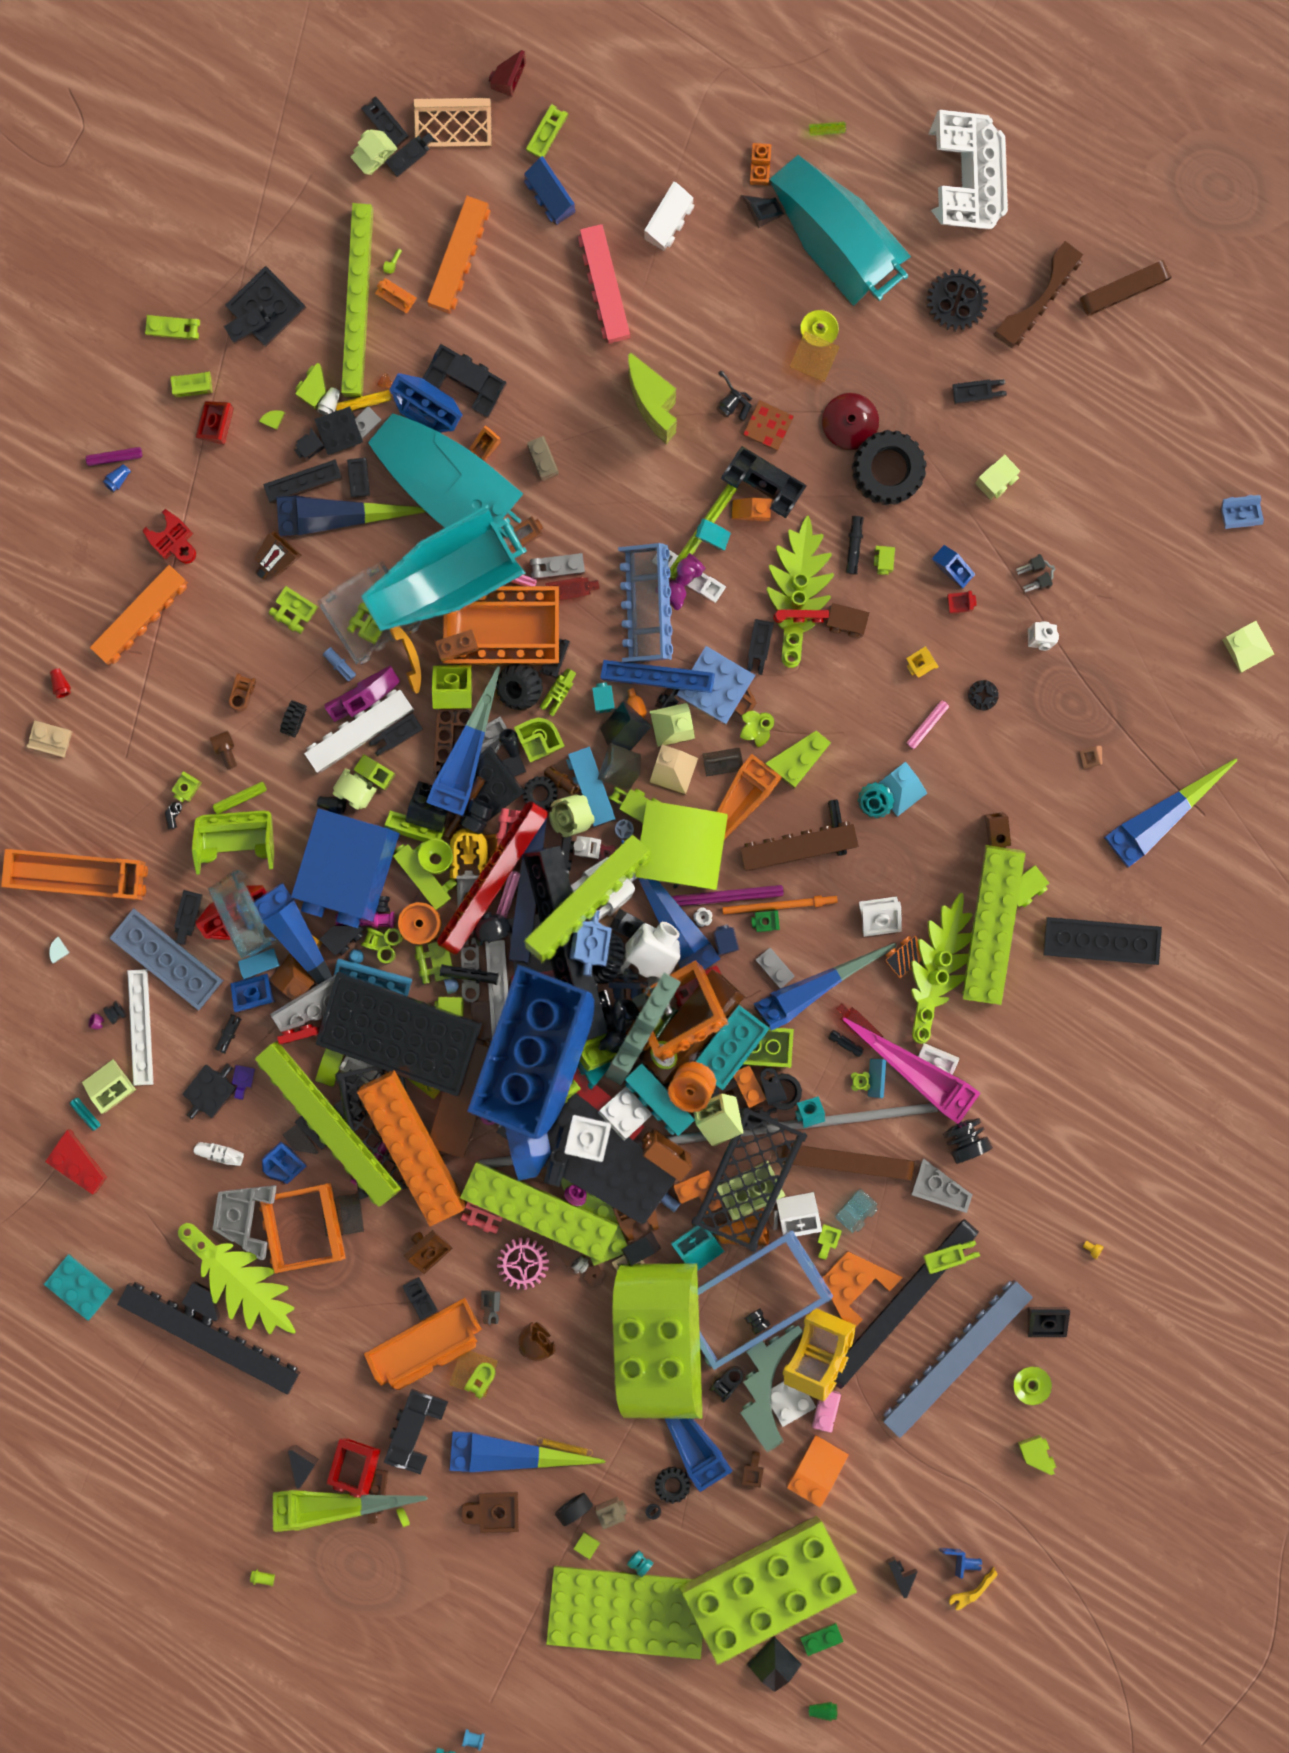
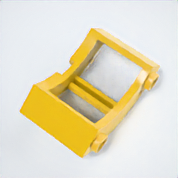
[783,1308,855,1402]

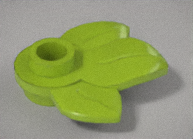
[740,711,774,747]

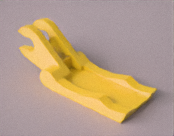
[949,1567,998,1610]

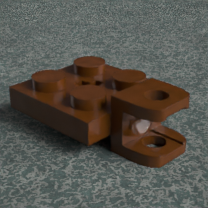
[462,1492,519,1533]

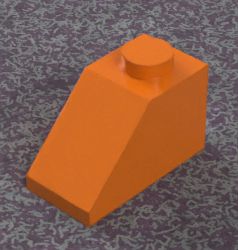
[732,498,772,521]

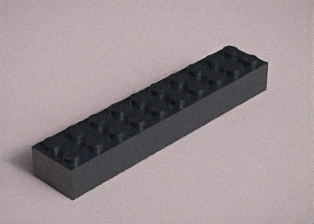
[523,846,608,1039]

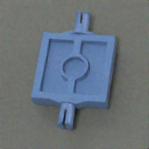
[570,910,612,976]

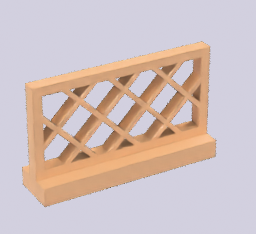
[414,98,492,147]

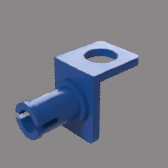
[939,1548,982,1579]

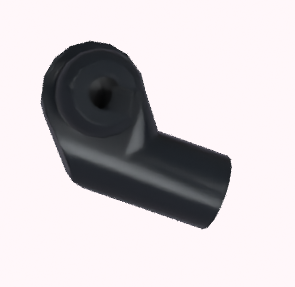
[165,802,182,830]

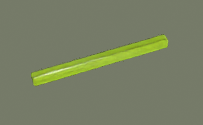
[670,484,737,580]

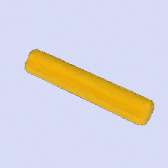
[336,390,392,411]

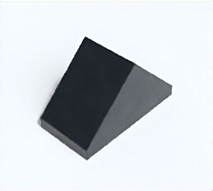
[621,1232,661,1266]

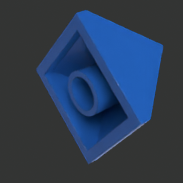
[230,974,275,1012]

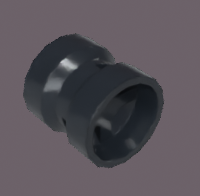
[745,1308,771,1335]

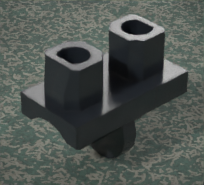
[608,968,648,999]

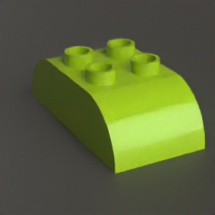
[613,1263,703,1419]

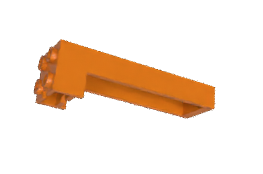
[1,849,148,900]

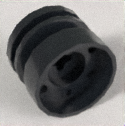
[943,1118,993,1164]

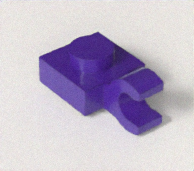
[232,1065,255,1100]

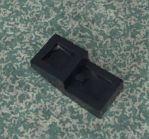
[402,1277,439,1321]

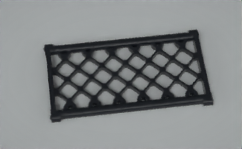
[335,1066,408,1199]
[691,1107,808,1252]

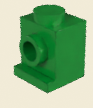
[751,911,780,932]

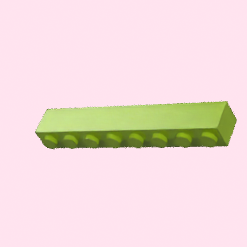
[525,835,650,963]

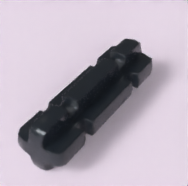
[828,1030,864,1057]

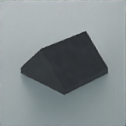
[600,701,652,754]
[1028,1307,1070,1337]
[288,1445,319,1489]

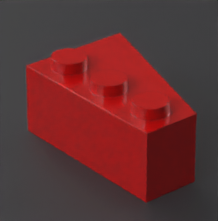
[45,1129,107,1195]

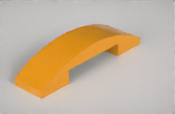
[389,626,421,694]

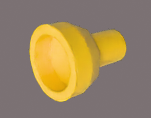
[1083,1241,1104,1260]

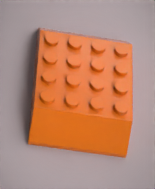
[443,586,559,665]

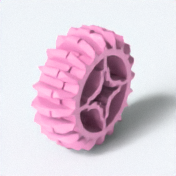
[497,1237,549,1290]

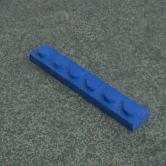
[600,660,715,693]

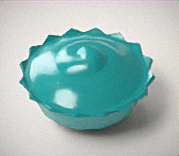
[858,782,895,818]

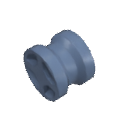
[615,819,634,839]

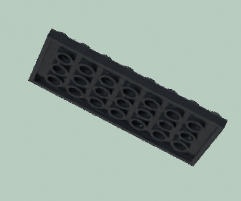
[315,971,482,1097]

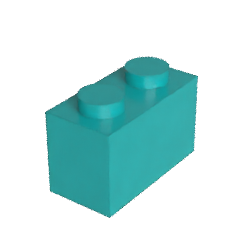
[592,683,615,714]

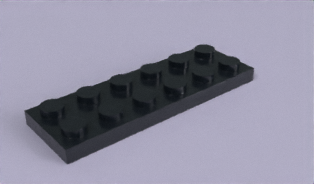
[1043,917,1162,965]

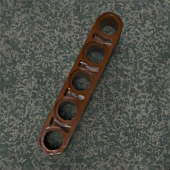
[1079,260,1172,316]

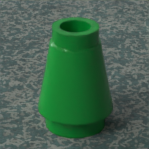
[809,1702,838,1722]

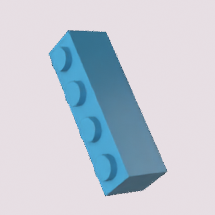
[566,747,616,827]

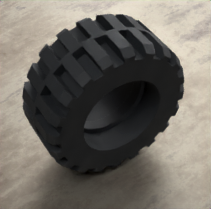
[851,430,927,505]

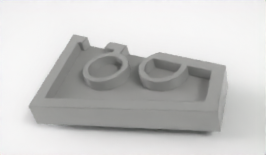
[911,1158,972,1213]

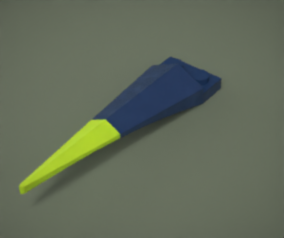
[276,496,425,536]

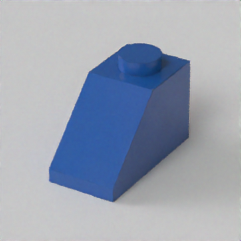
[932,545,975,589]

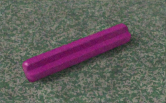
[86,447,143,466]

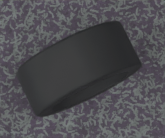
[769,1073,802,1110]
[555,1493,593,1527]

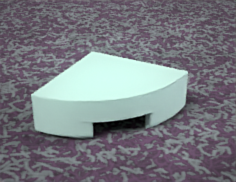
[49,937,70,964]

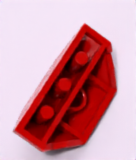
[195,885,267,940]

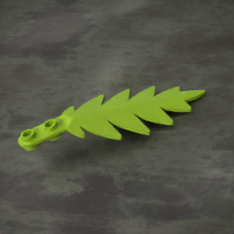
[766,516,834,668]
[911,893,973,1044]
[178,1223,296,1334]

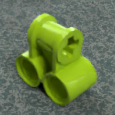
[361,927,403,964]

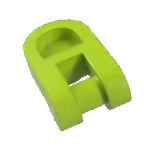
[464,1363,495,1399]

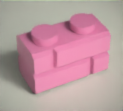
[812,1390,841,1432]

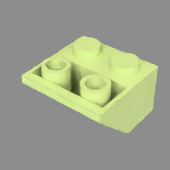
[82,1059,136,1114]
[694,1094,743,1146]

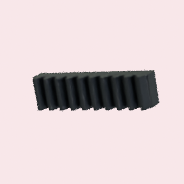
[263,459,342,503]

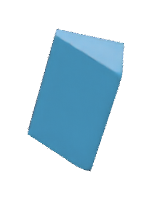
[238,948,280,980]
[868,1059,886,1098]

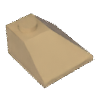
[650,745,698,795]

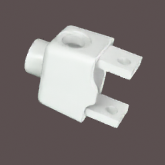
[571,857,637,921]
[618,922,680,986]

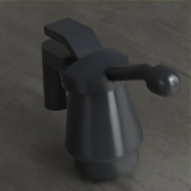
[716,371,753,422]

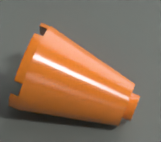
[715,1208,770,1246]

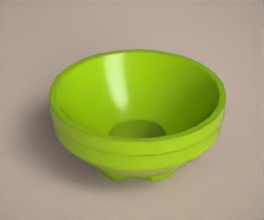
[418,839,453,874]

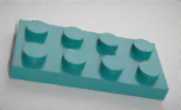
[696,1005,770,1090]

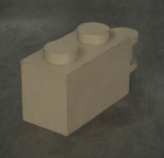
[596,1497,627,1530]

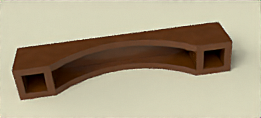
[994,241,1083,348]

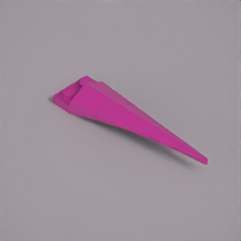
[843,1018,980,1124]

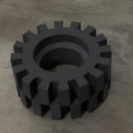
[280,700,307,738]
[523,776,558,810]
[655,1467,690,1504]

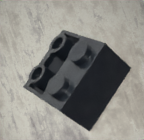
[405,781,449,833]

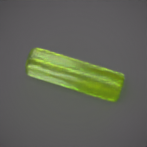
[809,121,846,135]

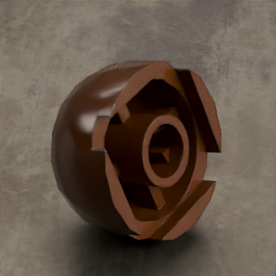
[518,1322,556,1361]

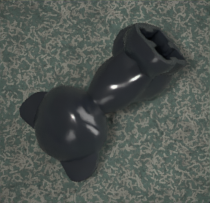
[598,998,641,1053]

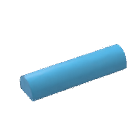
[334,958,413,996]

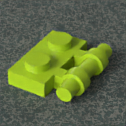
[269,586,318,634]
[347,601,384,645]
[415,942,452,984]

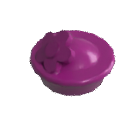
[564,1185,586,1206]

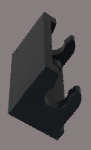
[539,638,570,679]
[610,909,647,938]

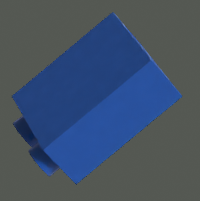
[291,808,400,928]

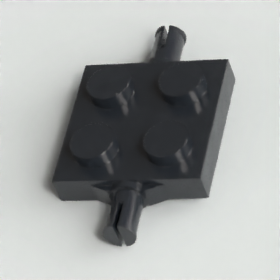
[182,1063,236,1120]

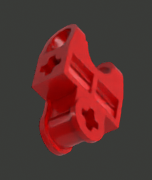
[142,509,197,564]

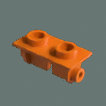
[375,278,417,314]

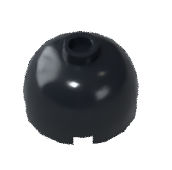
[473,912,512,946]

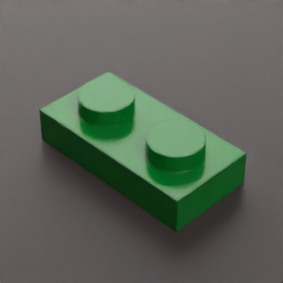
[800,1622,844,1656]

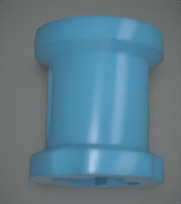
[462,1729,485,1751]

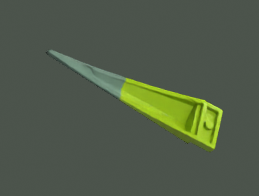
[273,1490,428,1532]

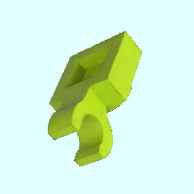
[817,1224,842,1260]

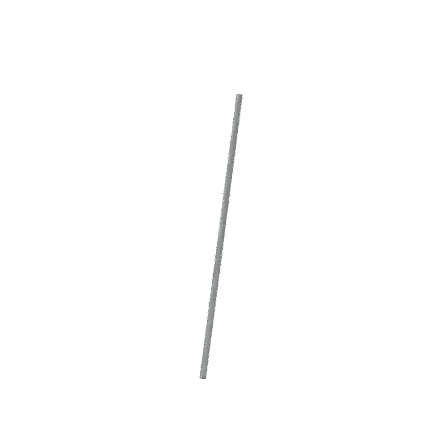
[479,1103,938,1168]

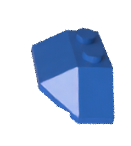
[389,373,462,433]
[505,1127,551,1181]

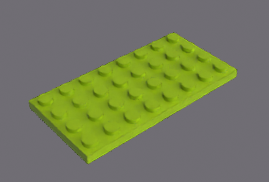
[547,1566,703,1660]

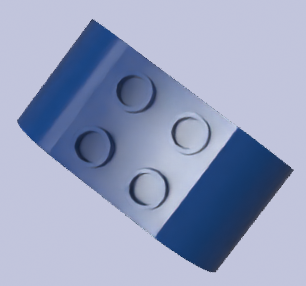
[468,965,594,1139]

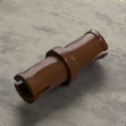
[544,766,580,796]

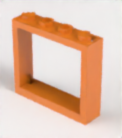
[630,960,728,1061]
[259,1183,346,1273]

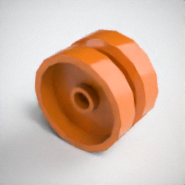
[398,902,442,945]
[668,1062,716,1112]

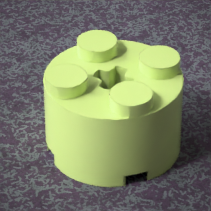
[333,768,378,810]
[549,795,594,837]

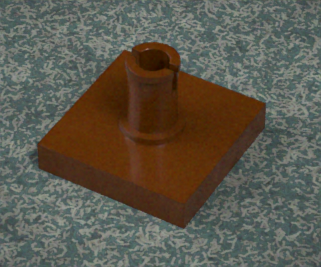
[404,1230,453,1274]

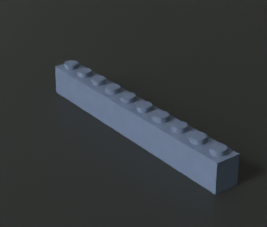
[882,1280,1033,1438]

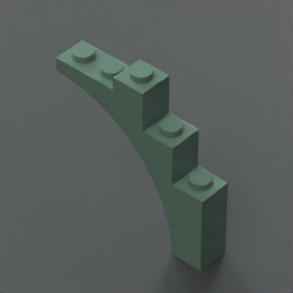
[605,973,681,1085]
[740,1325,803,1452]

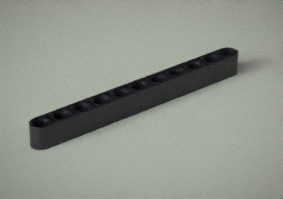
[834,1219,979,1389]

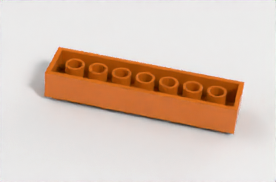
[357,1070,466,1227]

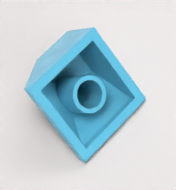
[878,762,927,817]

